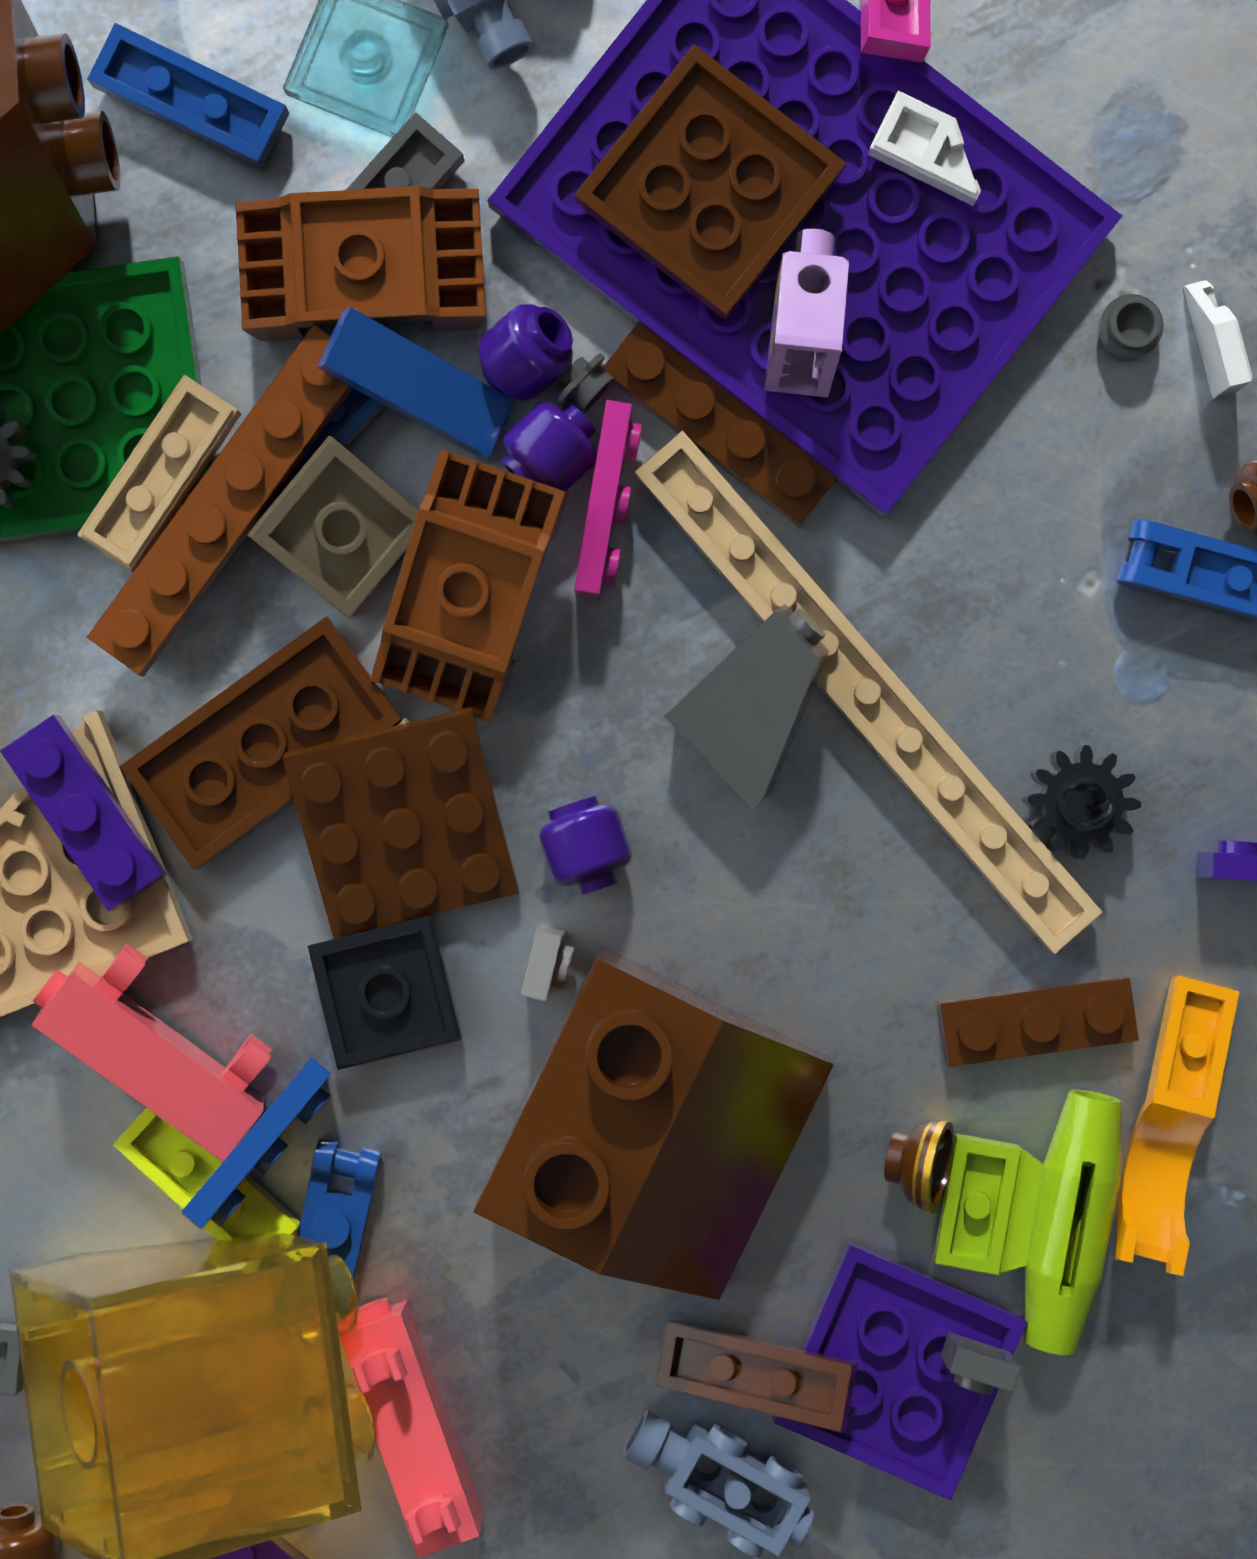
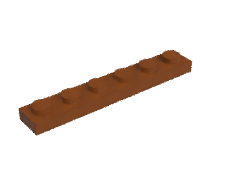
[86,324,353,677]

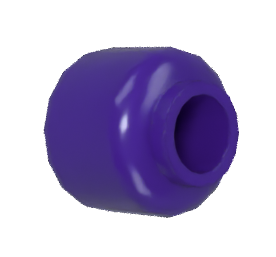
[478,304,573,401]
[501,402,596,492]
[539,796,632,895]

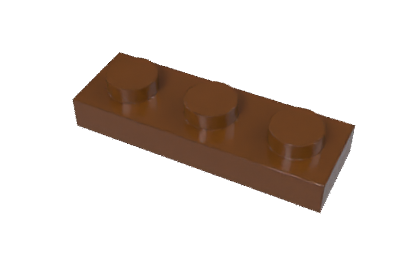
[937,976,1139,1067]
[655,1319,858,1432]

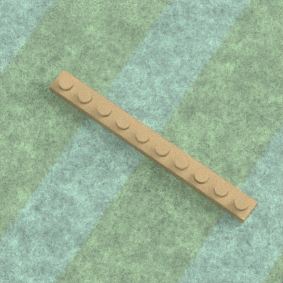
[634,430,1102,954]

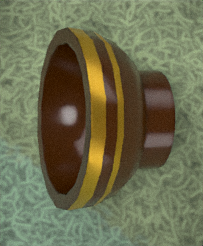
[884,1120,954,1213]

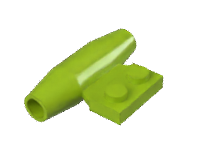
[933,1089,1121,1355]

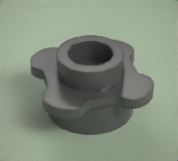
[556,353,615,414]

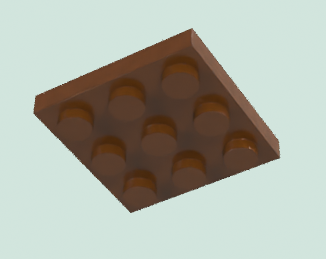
[574,44,846,320]
[282,707,519,939]

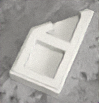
[868,91,981,206]
[1183,280,1253,399]

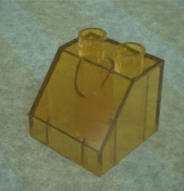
[9,1231,375,1559]

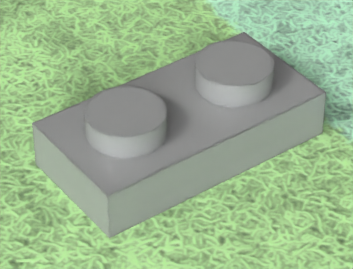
[520,924,574,1002]

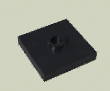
[307,914,464,1070]

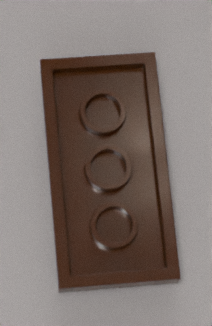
[119,616,403,870]

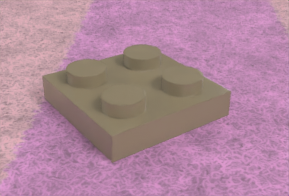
[247,436,418,618]

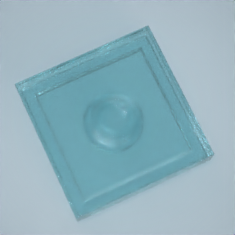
[283,0,449,138]

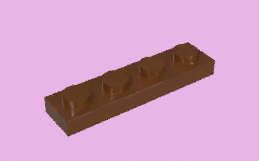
[603,322,837,528]

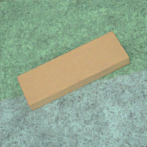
[77,375,241,572]

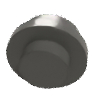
[1098,294,1164,359]

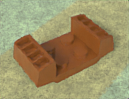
[235,186,486,341]
[370,449,569,723]

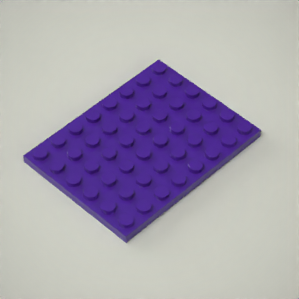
[487,0,1122,518]

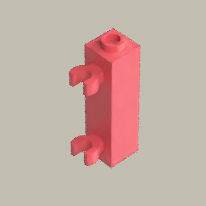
[32,943,272,1162]
[339,1298,484,1558]

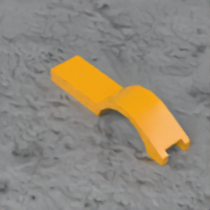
[1115,975,1240,1276]

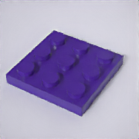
[772,1241,1027,1501]

